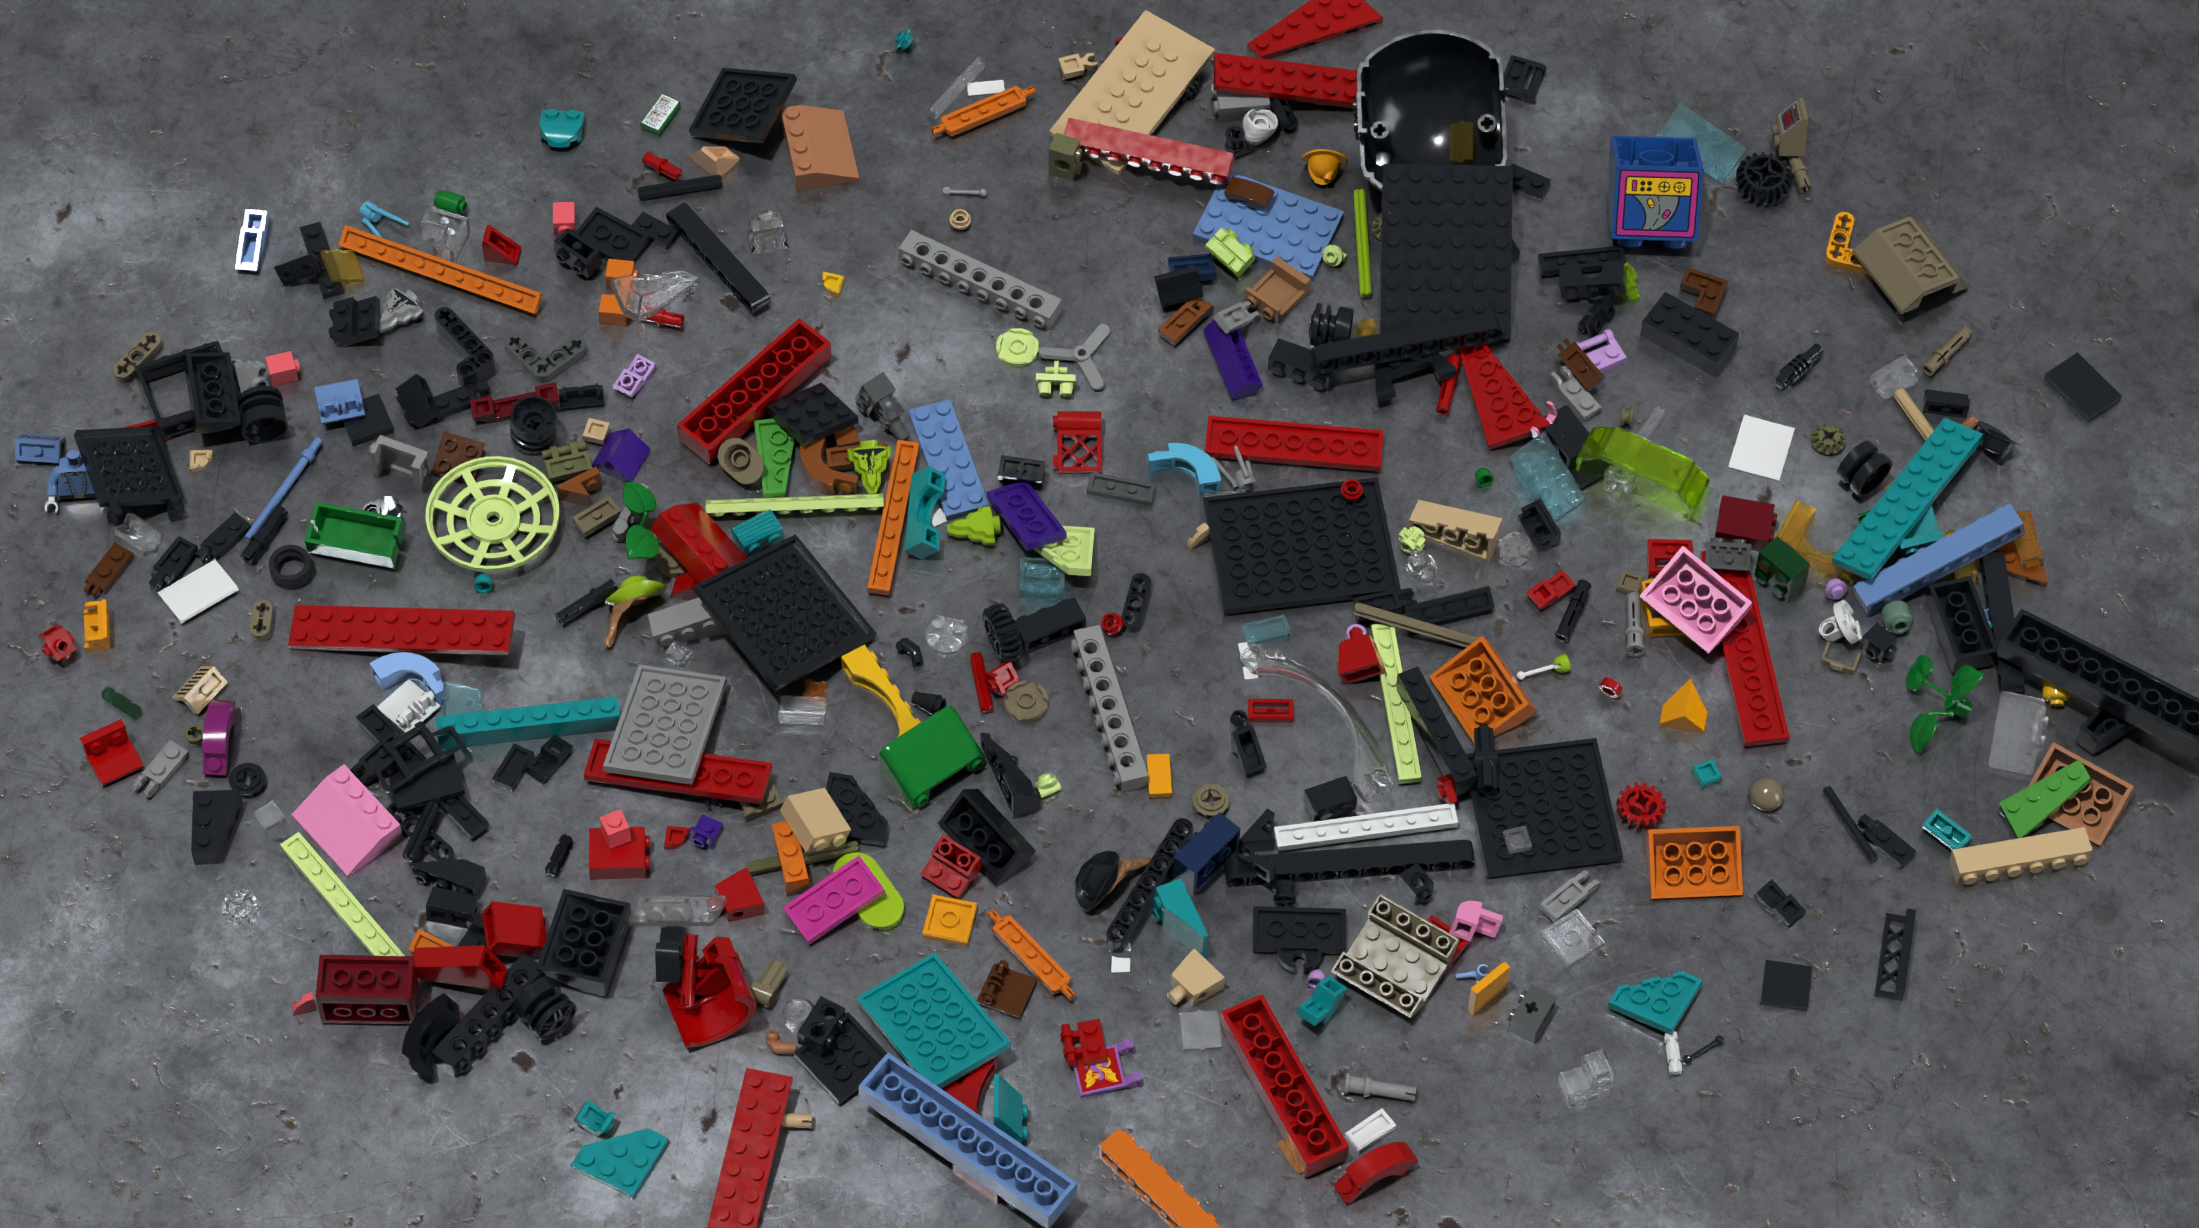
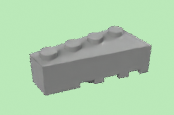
[648,597,728,647]

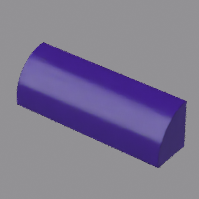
[1203,319,1263,399]

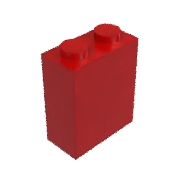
[589,827,650,880]
[482,901,547,959]

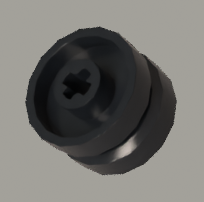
[1836,441,1893,497]

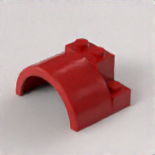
[662,937,756,1047]

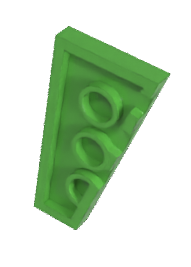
[754,419,795,498]
[1999,759,2092,838]

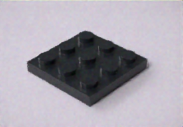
[767,382,858,446]
[794,1012,887,1105]

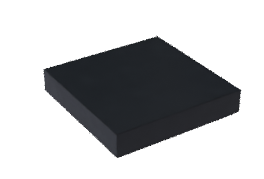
[342,394,394,446]
[1760,960,1812,1011]

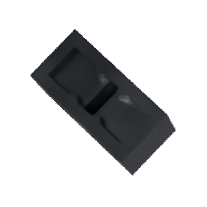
[797,996,847,1055]

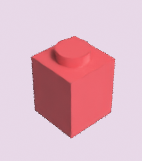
[553,202,576,236]
[265,351,300,387]
[599,809,631,849]

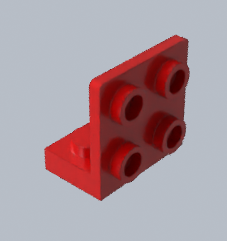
[80,719,143,786]

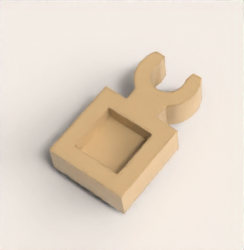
[1058,53,1098,79]

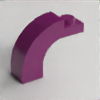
[202,700,235,775]

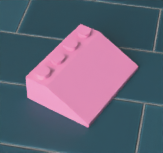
[1639,546,1752,654]
[291,764,403,877]

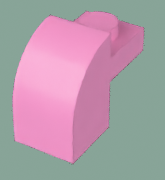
[1449,901,1503,942]

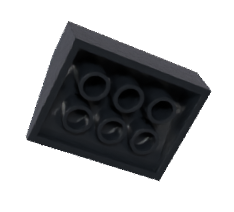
[536,889,632,996]

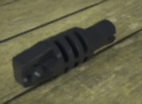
[1776,343,1824,390]

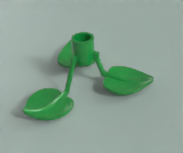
[622,482,660,560]
[1906,655,1985,754]

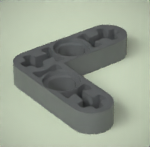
[505,333,587,383]

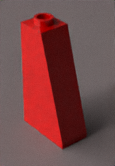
[412,945,508,990]

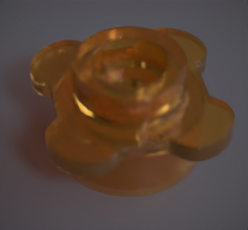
[803,680,827,702]

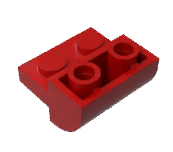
[920,834,982,899]

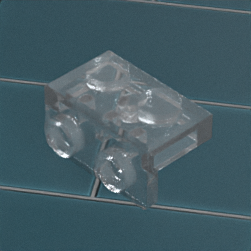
[108,512,164,557]

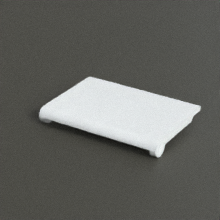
[157,560,239,624]

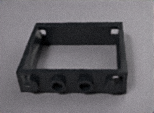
[134,341,241,439]

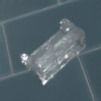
[1869,355,1918,403]

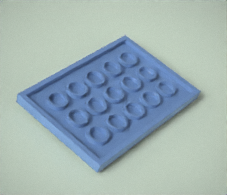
[1192,172,1344,281]

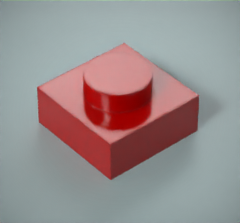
[1435,776,1458,804]

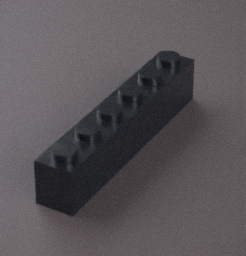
[1396,667,1477,796]

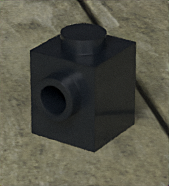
[1860,623,1898,664]

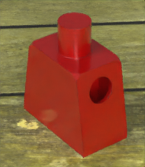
[1338,628,1386,685]
[706,867,765,922]

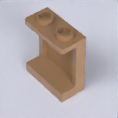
[1244,256,1311,324]

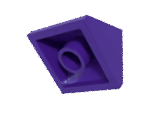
[592,428,650,482]

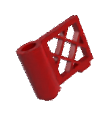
[1053,411,1102,473]

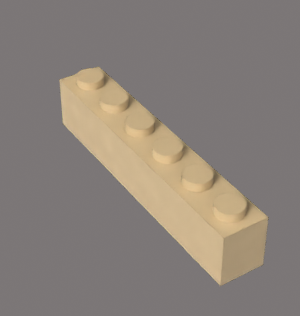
[1949,827,2093,885]

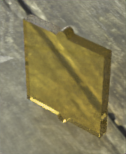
[1450,121,1473,163]
[320,249,365,284]

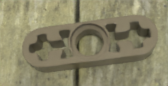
[113,332,162,384]

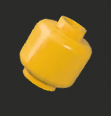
[2043,679,2072,707]

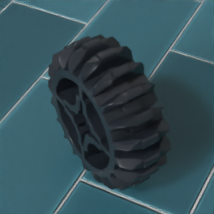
[1735,152,1793,205]
[982,603,1023,663]

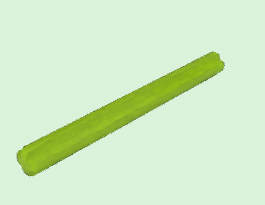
[1354,189,1372,298]

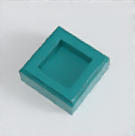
[1691,759,1722,789]

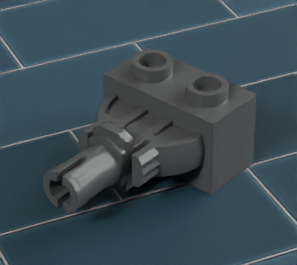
[855,372,910,441]

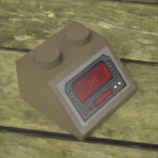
[1771,98,1808,156]

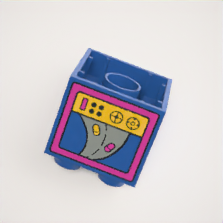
[1609,135,1703,249]

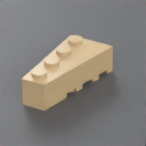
[1408,500,1503,563]

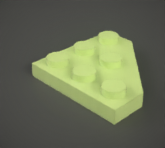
[1034,526,1095,576]

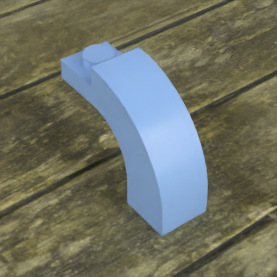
[369,652,446,704]

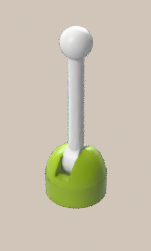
[1516,654,1571,680]

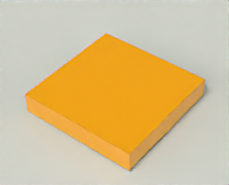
[922,894,977,947]
[1468,962,1510,1016]

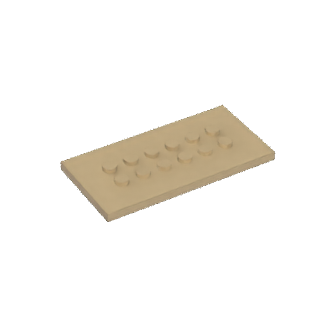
[1049,10,1215,175]

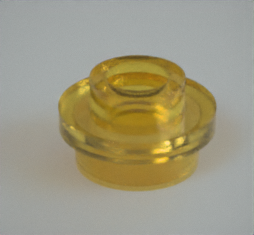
[1356,318,1378,337]

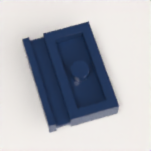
[1168,253,1215,281]

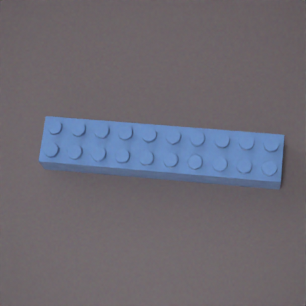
[859,1053,1077,1228]

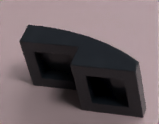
[525,735,573,783]
[1754,879,1806,926]

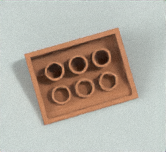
[780,105,859,191]
[2028,742,2136,846]

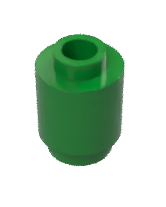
[434,190,467,217]

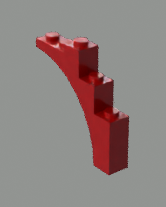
[942,1056,1002,1204]

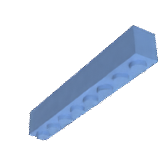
[1853,504,2025,617]

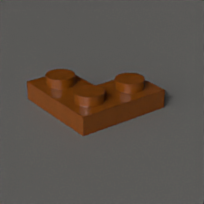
[1680,267,1728,318]

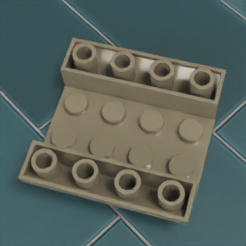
[1852,216,1971,314]
[1331,894,1460,1018]

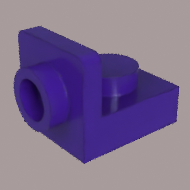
[689,814,723,849]

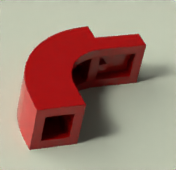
[1333,1142,1418,1204]

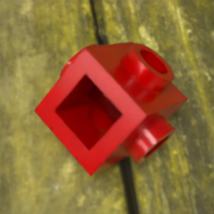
[38,624,76,661]

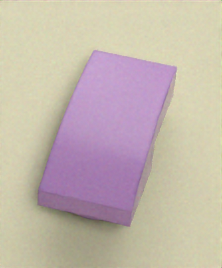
[613,354,657,397]

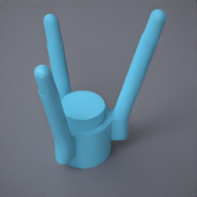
[359,201,409,237]

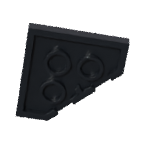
[826,772,888,846]

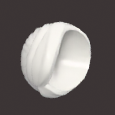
[1243,109,1279,146]

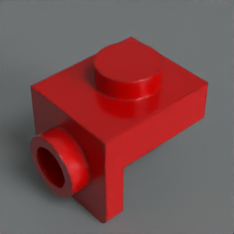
[985,661,1020,696]

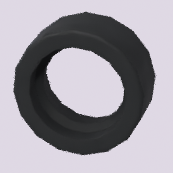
[269,545,313,589]

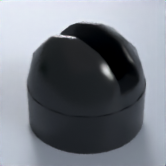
[1230,710,1248,730]

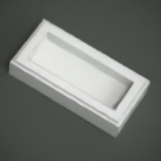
[1344,1108,1397,1154]

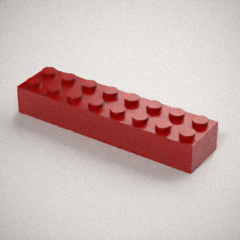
[677,318,832,465]
[1220,994,1349,1178]

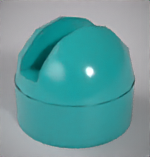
[474,574,492,593]

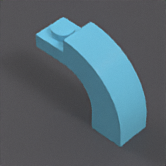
[1147,443,1221,496]

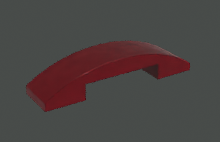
[470,382,560,422]

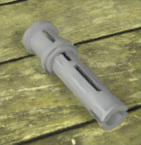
[1625,592,1645,657]
[1344,1073,1416,1102]

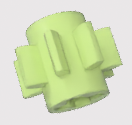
[1398,526,1426,554]

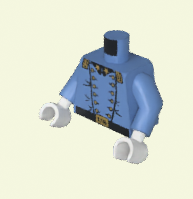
[45,450,105,513]

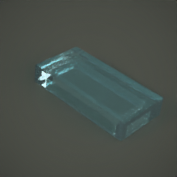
[1242,615,1291,647]

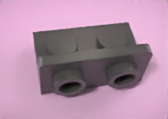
[1705,538,1751,571]

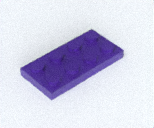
[987,481,1067,551]

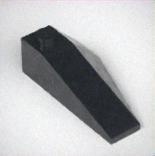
[980,732,1041,819]

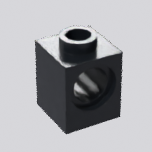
[1398,863,1434,906]

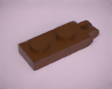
[1556,338,1605,392]
[84,543,134,598]

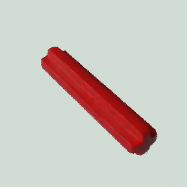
[970,652,993,713]

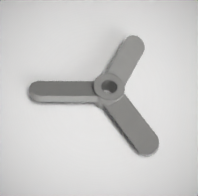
[1038,324,1110,390]

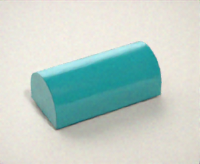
[1922,809,1973,850]

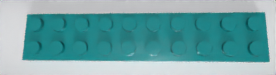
[1832,418,1983,581]

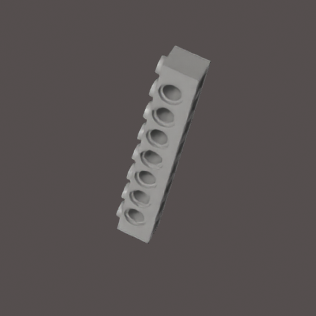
[898,230,1062,330]
[1070,625,1149,793]

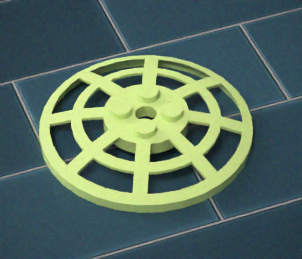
[426,456,560,572]

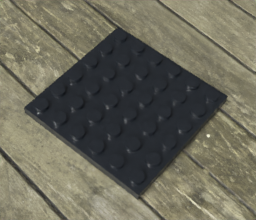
[693,534,877,691]
[1466,738,1623,877]

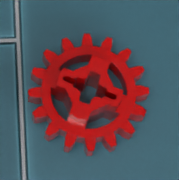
[1616,782,1666,830]

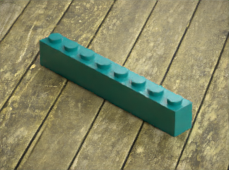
[436,696,620,750]

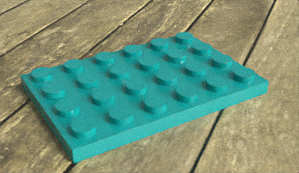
[856,952,1012,1089]

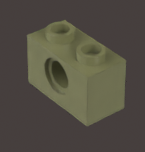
[1048,133,1083,181]

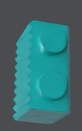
[731,509,784,557]

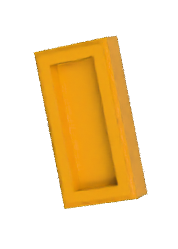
[1146,754,1172,798]

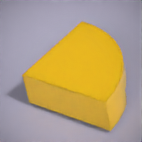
[822,272,844,297]

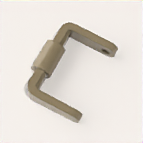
[1820,641,1862,674]

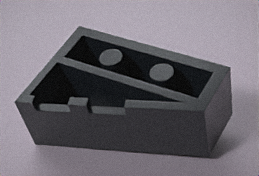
[191,789,242,865]

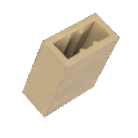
[780,788,851,853]

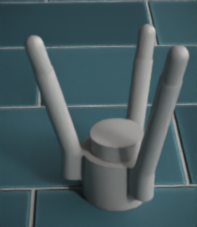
[1211,446,1256,492]

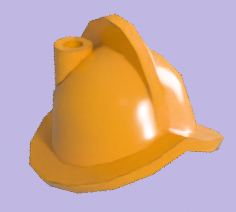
[1301,149,1348,185]

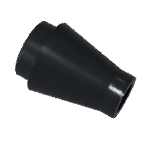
[911,691,947,715]

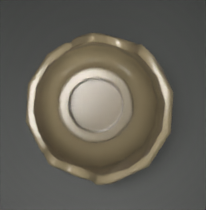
[1748,777,1784,812]

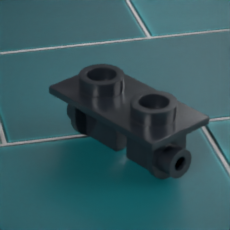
[274,253,322,286]
[1577,295,1615,338]
[559,383,604,409]

